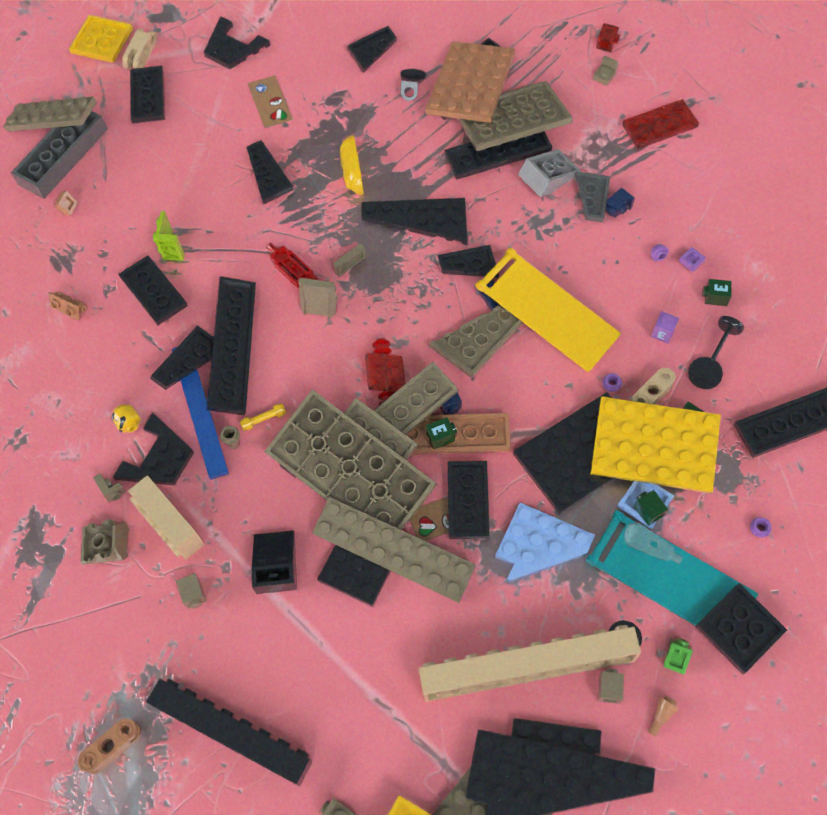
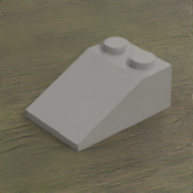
[518,149,581,197]

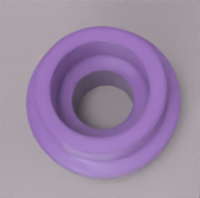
[651,244,669,261]
[602,373,622,392]
[750,517,772,538]

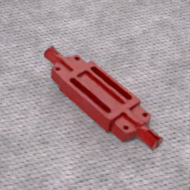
[266,243,318,288]

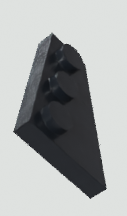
[438,245,499,278]

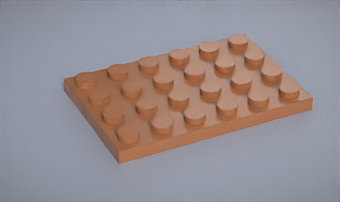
[426,41,515,123]

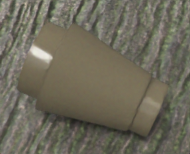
[220,426,240,449]

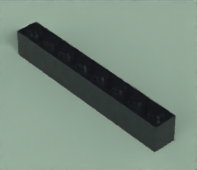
[146,678,312,787]

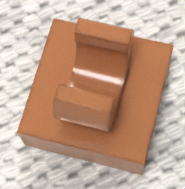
[54,191,78,216]

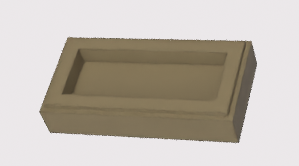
[333,243,366,277]

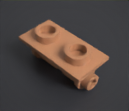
[49,292,87,321]

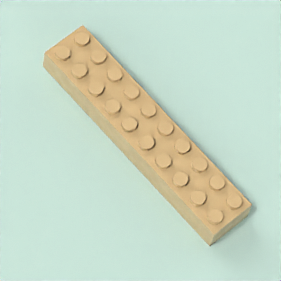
[419,625,641,702]

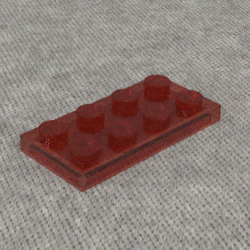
[622,99,699,149]

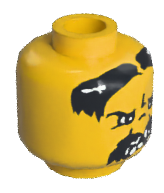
[111,404,141,433]

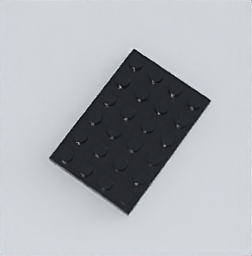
[513,392,615,515]

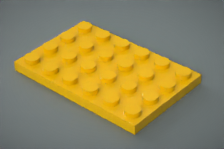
[590,397,721,493]

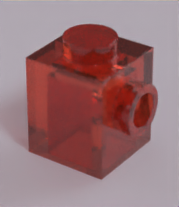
[596,23,620,52]

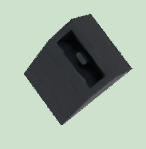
[252,530,297,594]

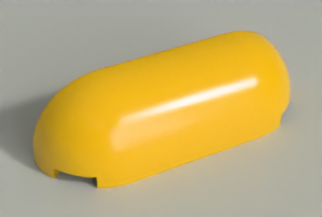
[340,135,364,194]

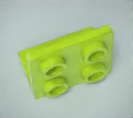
[153,211,185,261]

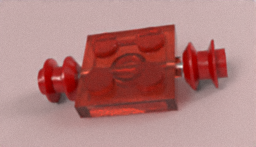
[365,338,406,406]

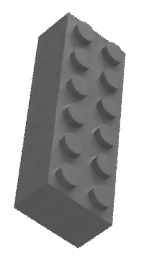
[11,111,108,199]

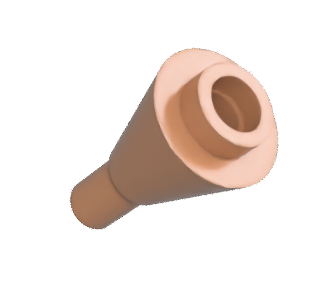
[648,695,679,737]

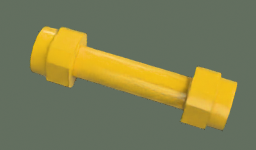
[240,403,286,431]

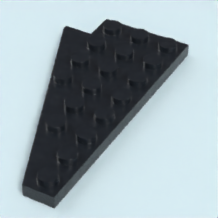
[465,729,656,815]

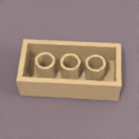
[128,475,205,560]

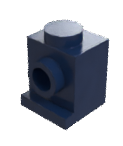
[605,188,635,218]

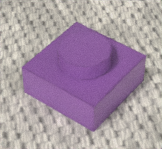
[679,247,706,272]

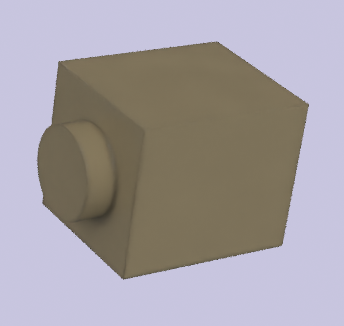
[176,573,207,609]
[598,669,624,704]

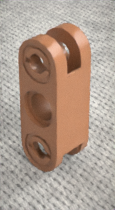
[77,718,142,774]

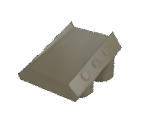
[299,278,338,319]
[81,519,130,565]

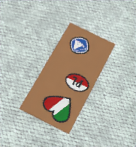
[247,75,293,128]
[410,497,490,541]

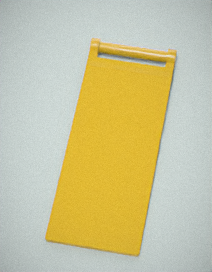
[475,247,621,372]

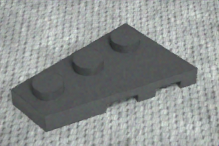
[575,171,610,223]

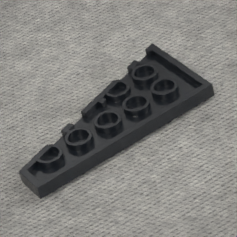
[361,198,468,245]

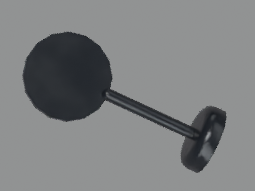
[688,316,744,390]

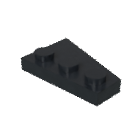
[347,26,397,73]

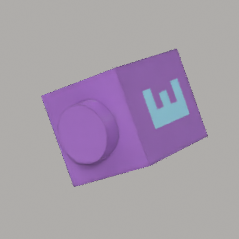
[651,311,679,344]

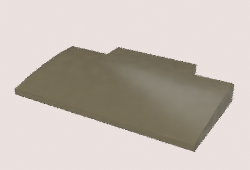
[264,389,438,530]

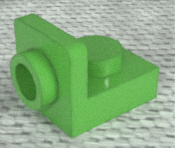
[663,638,693,675]

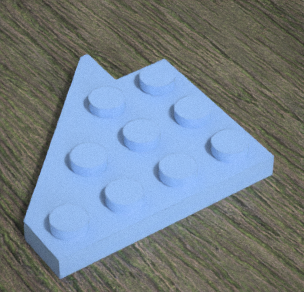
[495,503,595,582]

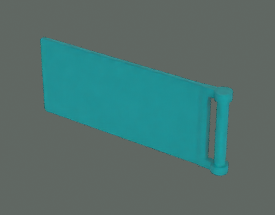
[585,510,758,626]

